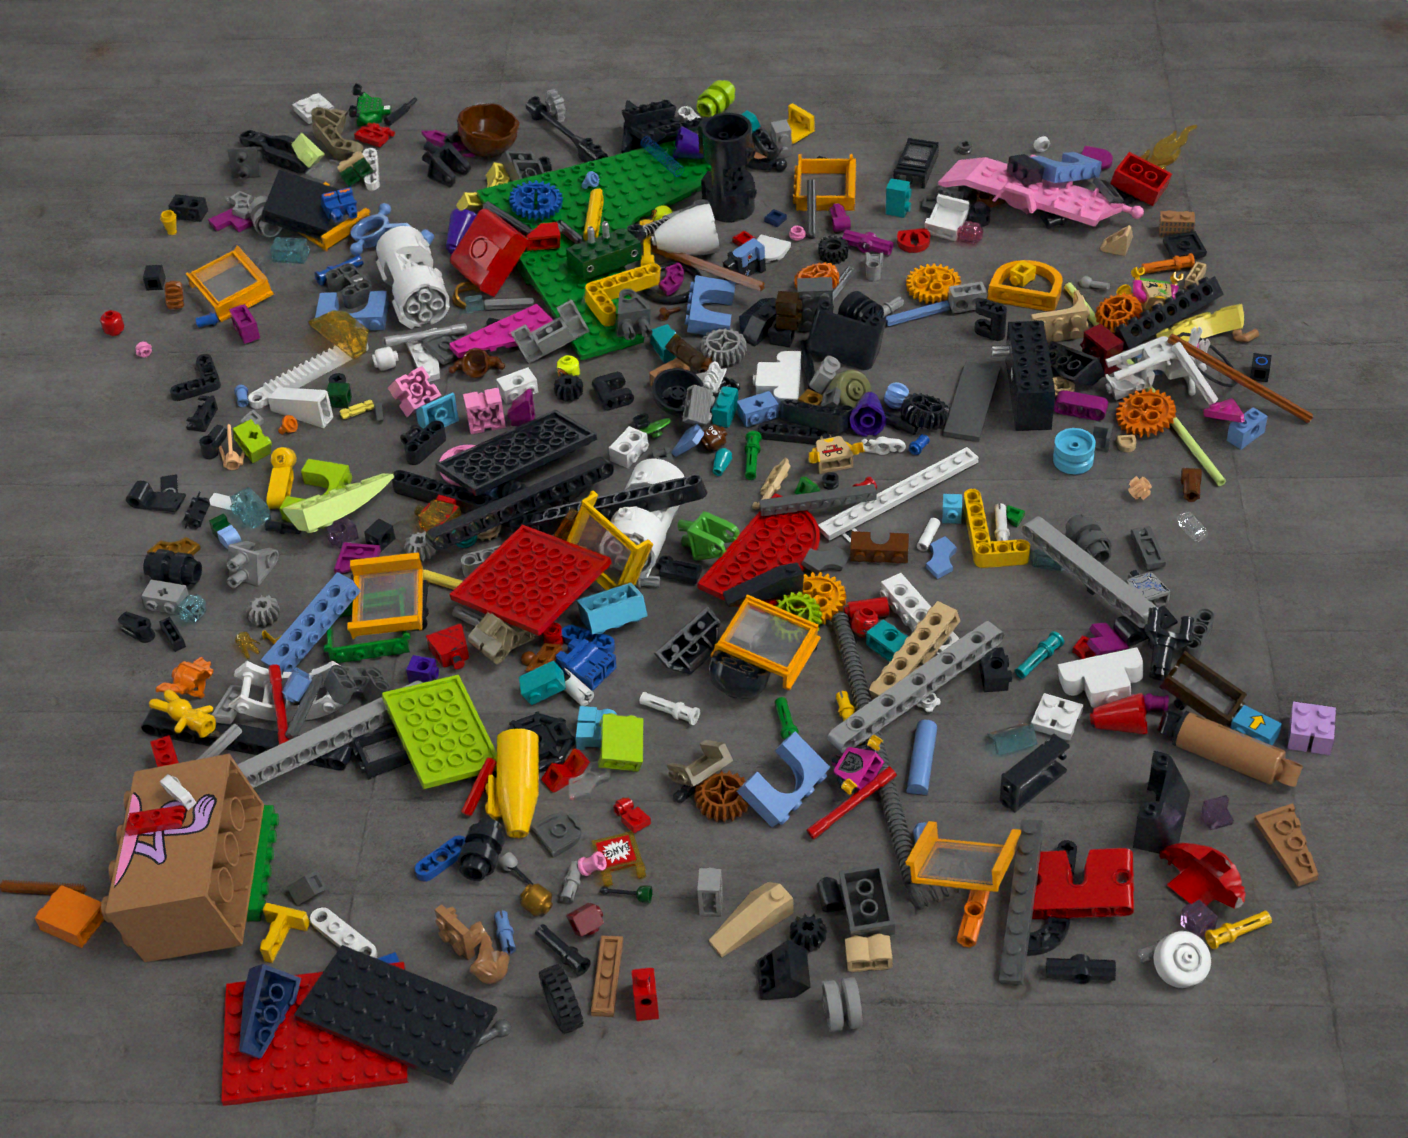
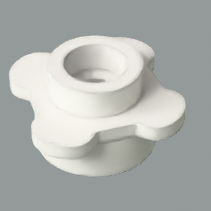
[916,693,941,712]

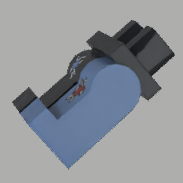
[723,238,766,281]

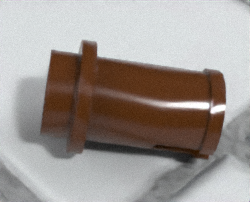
[698,355,713,373]

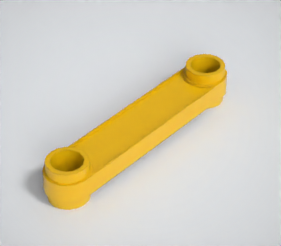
[640,219,654,266]

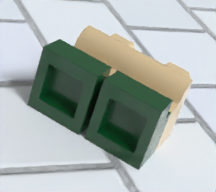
[337,151,374,187]

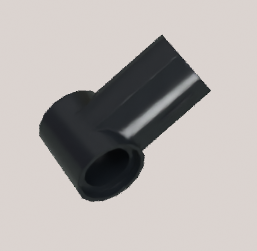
[199,424,228,459]

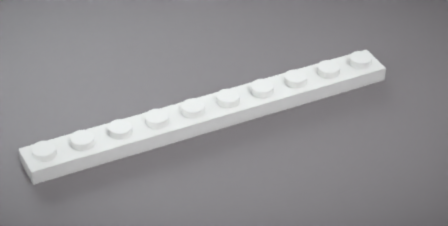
[818,447,978,541]

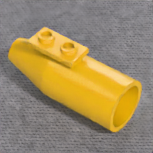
[485,729,539,838]

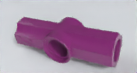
[842,229,894,256]

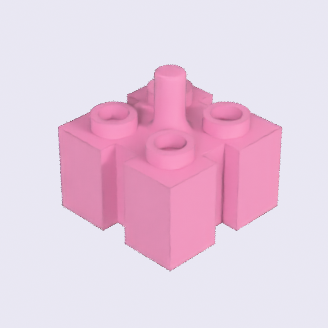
[388,366,441,417]
[463,388,506,434]

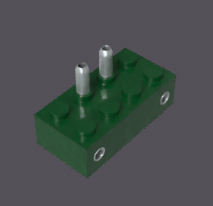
[566,221,642,280]

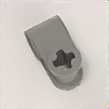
[866,252,883,281]

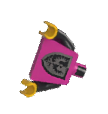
[831,735,884,795]

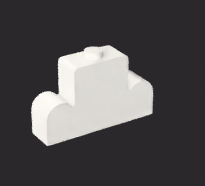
[753,351,801,411]
[1058,647,1143,708]

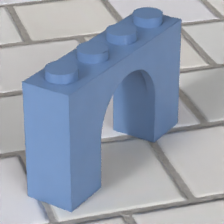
[1030,152,1102,183]
[685,275,735,335]
[315,291,389,332]
[737,732,830,827]

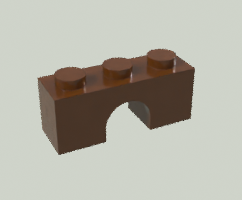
[850,531,909,563]

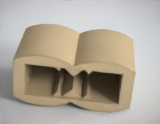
[845,934,893,972]

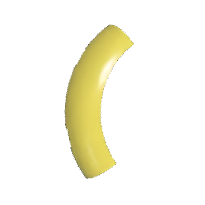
[456,163,510,211]
[1156,304,1244,342]

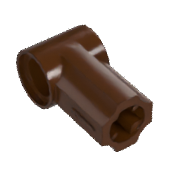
[977,191,1006,209]
[1181,468,1202,502]

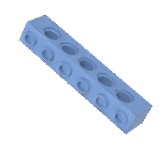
[261,572,361,675]

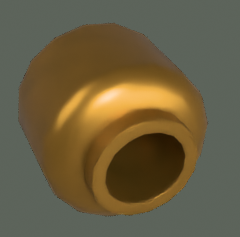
[520,883,553,916]

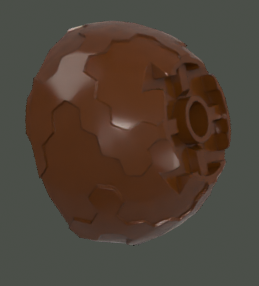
[457,103,520,157]

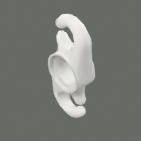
[861,437,906,455]

